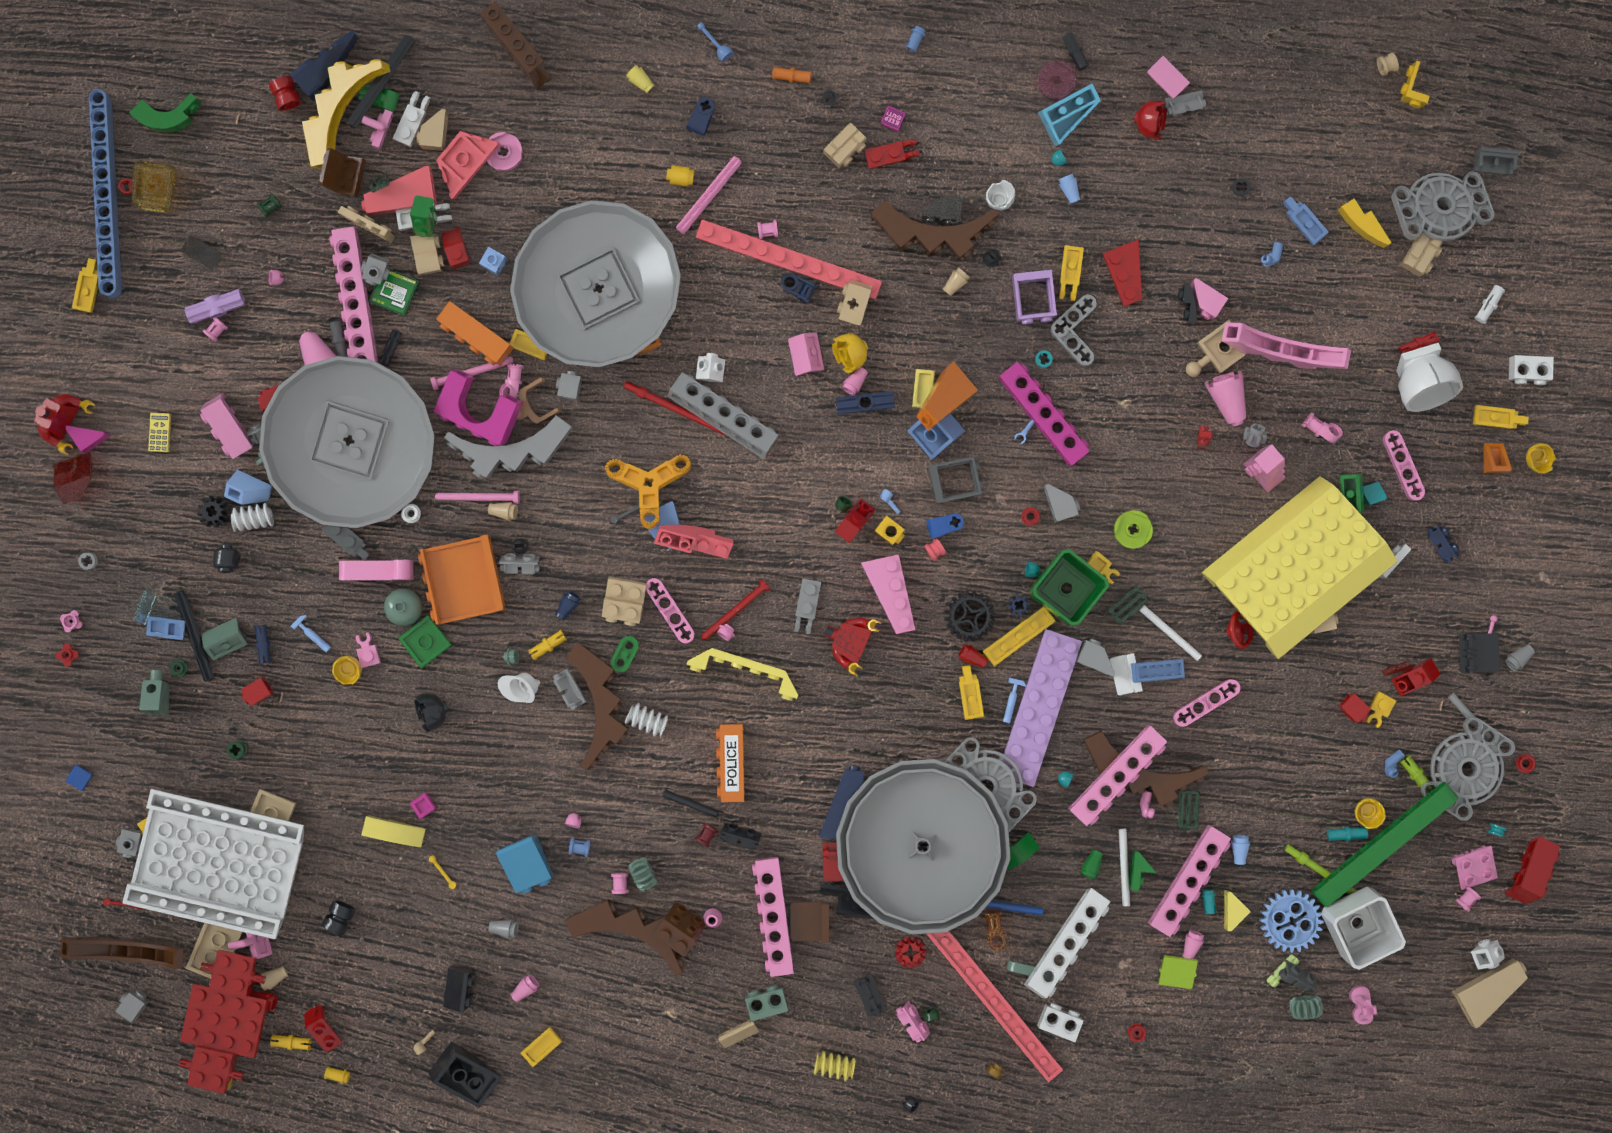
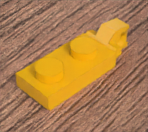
[72,258,99,313]
[1473,405,1529,429]
[959,665,984,720]

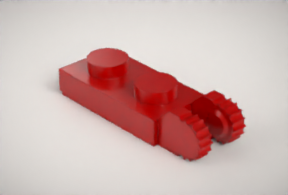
[864,139,920,169]

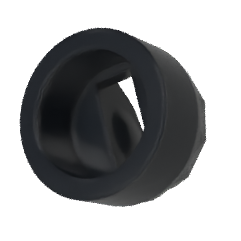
[821,90,837,106]
[512,538,528,554]
[903,1096,920,1113]

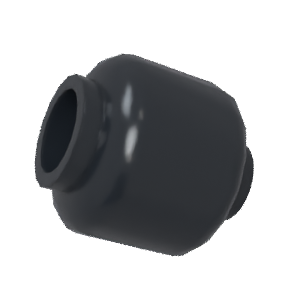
[213,544,239,573]

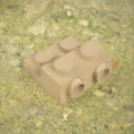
[602,576,647,626]

